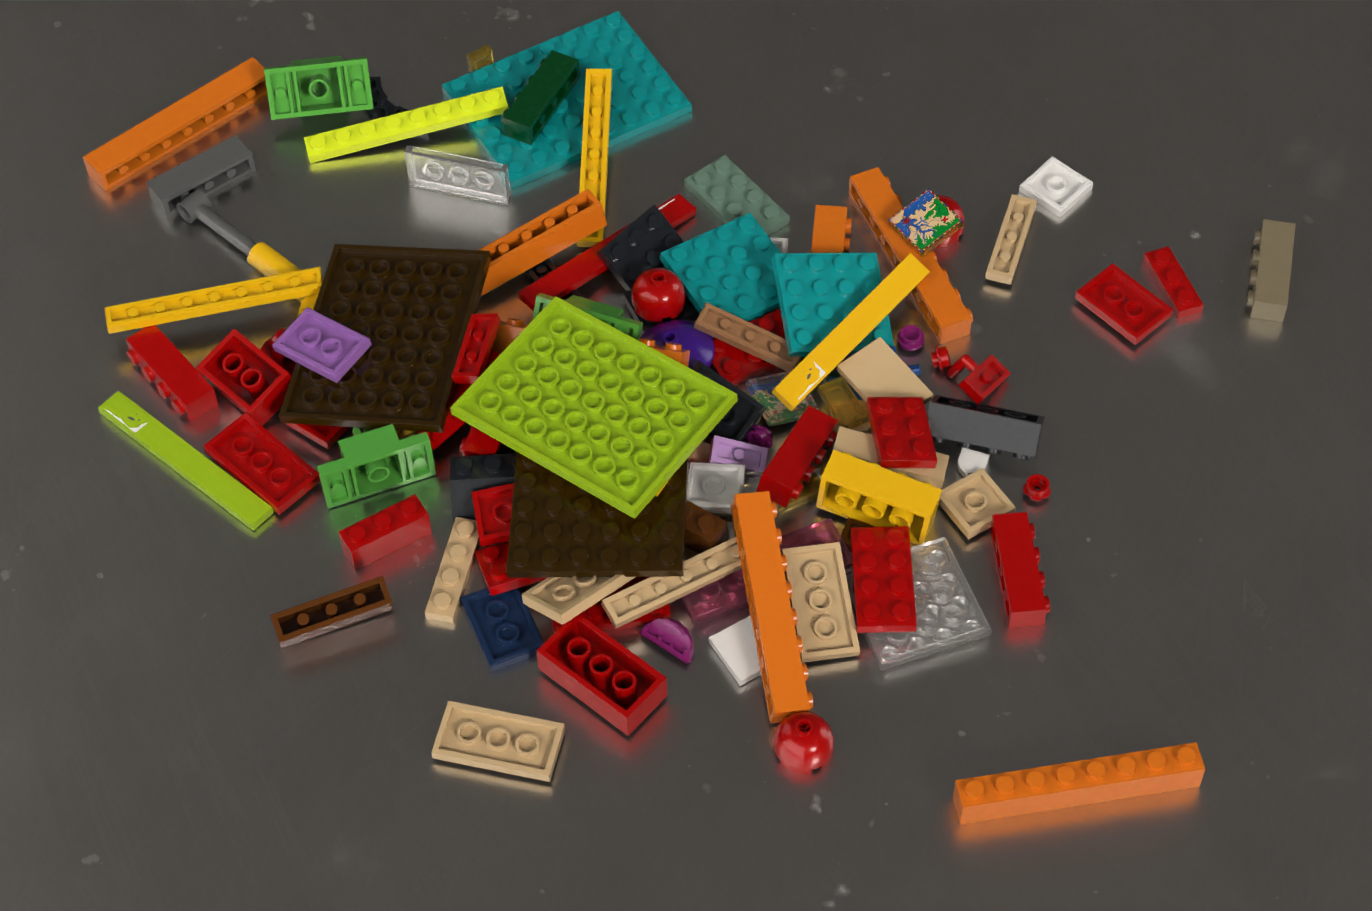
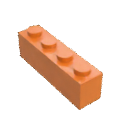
[811,205,852,253]

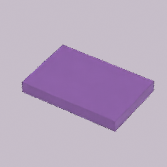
[272,307,372,383]

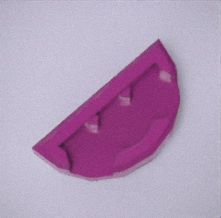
[640,618,694,663]

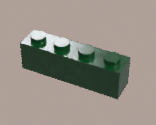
[501,50,580,145]

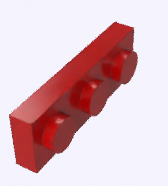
[1143,246,1204,319]
[451,313,501,384]

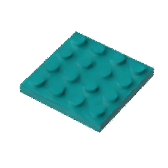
[660,213,781,322]
[771,253,894,357]

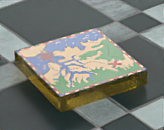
[888,188,964,258]

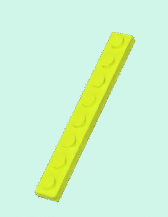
[304,86,509,164]

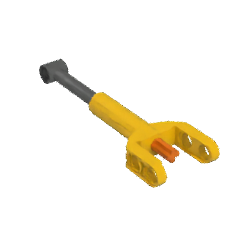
[176,189,318,317]

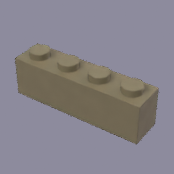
[1246,219,1296,323]

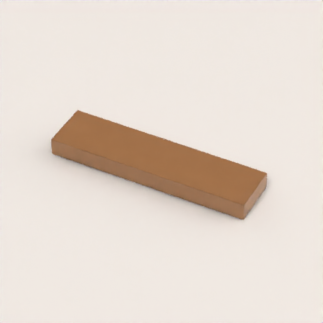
[694,302,802,372]

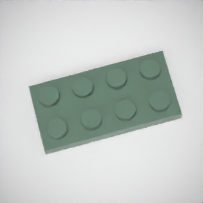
[684,155,790,236]

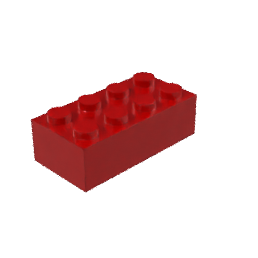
[536,614,667,736]

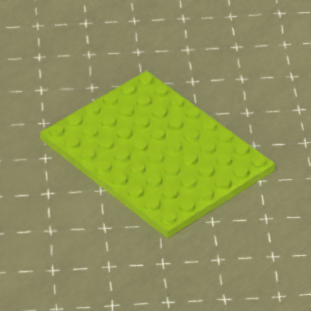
[450,296,738,519]

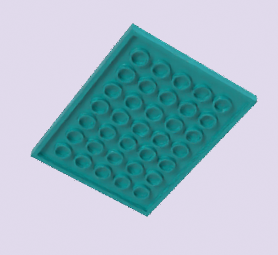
[442,11,692,190]

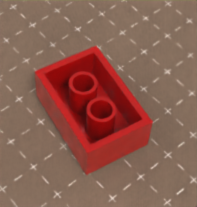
[196,329,292,426]

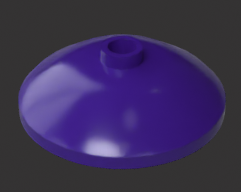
[640,320,715,369]

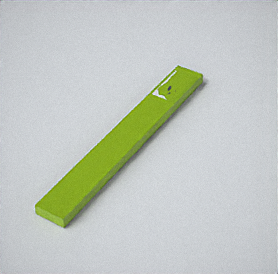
[98,391,274,531]

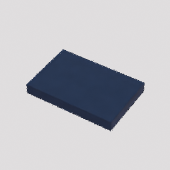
[460,588,544,672]

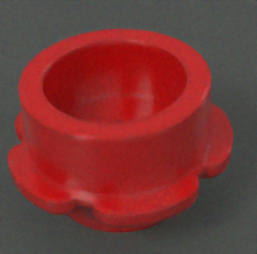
[931,345,951,372]
[1023,474,1051,501]

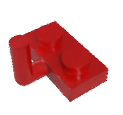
[947,354,1011,405]

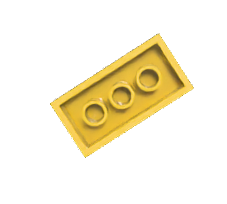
[816,450,942,547]

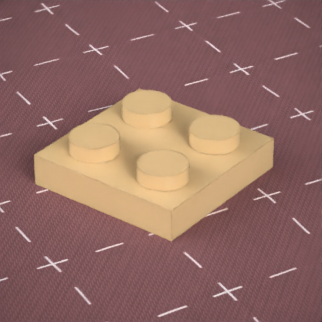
[939,468,1016,539]

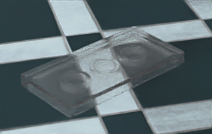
[404,145,511,206]

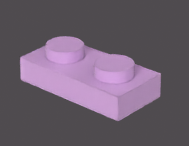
[708,435,768,478]

